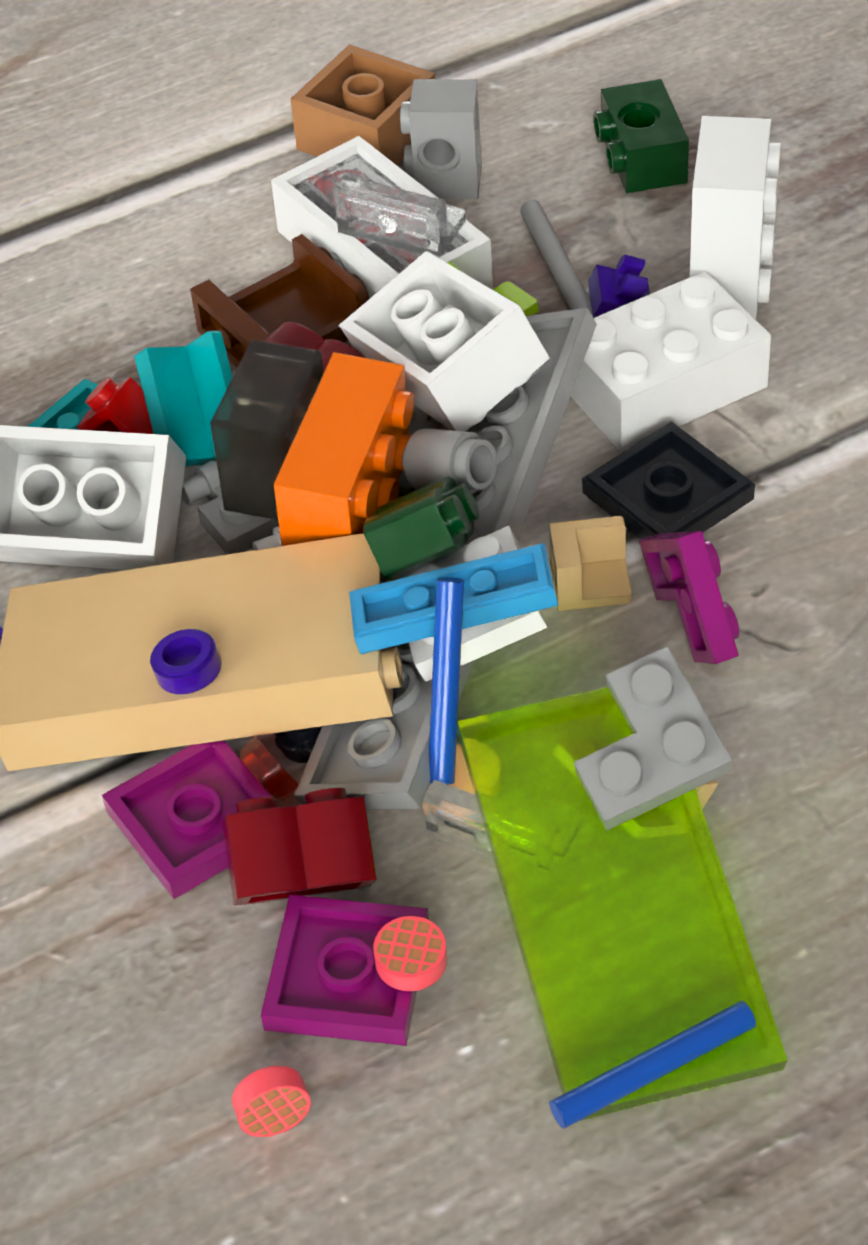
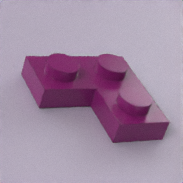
[639,531,739,664]

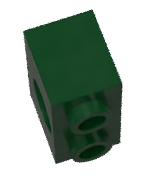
[593,79,689,194]

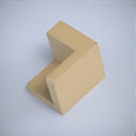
[549,516,632,611]

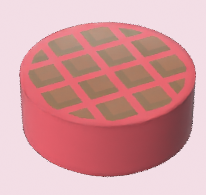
[373,916,447,991]
[231,1066,311,1137]

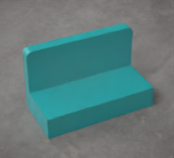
[134,331,248,466]

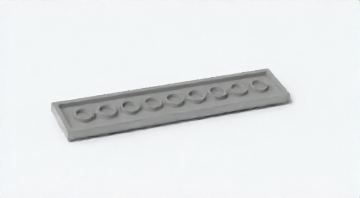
[294,307,597,810]

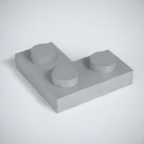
[574,646,733,831]

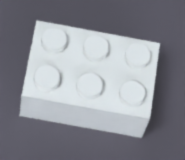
[690,116,781,320]
[339,251,550,431]
[570,271,771,452]
[0,425,186,570]

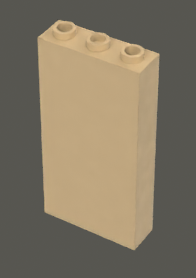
[0,533,403,771]

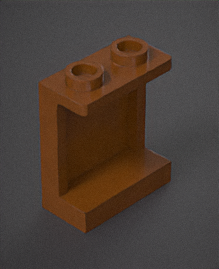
[190,234,369,369]

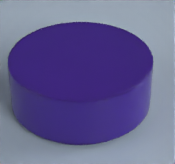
[150,629,222,694]

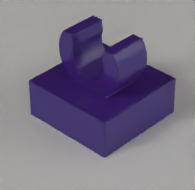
[588,254,650,318]

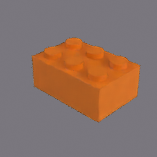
[274,352,414,546]

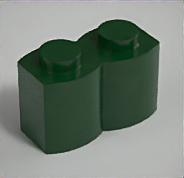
[363,476,480,580]

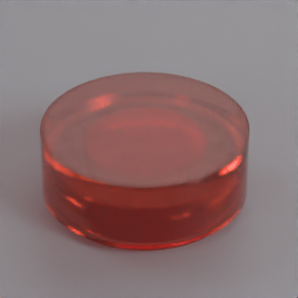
[238,736,299,801]

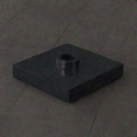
[582,421,755,540]

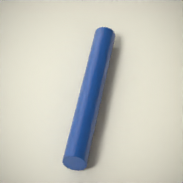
[429,577,464,785]
[549,1001,756,1129]

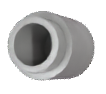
[402,428,497,494]

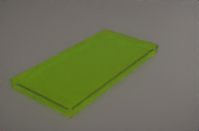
[457,687,788,1121]

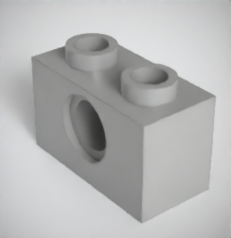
[400,79,482,199]

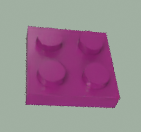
[102,740,280,899]
[261,895,429,1046]

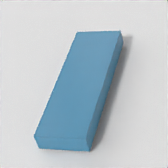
[349,543,559,654]

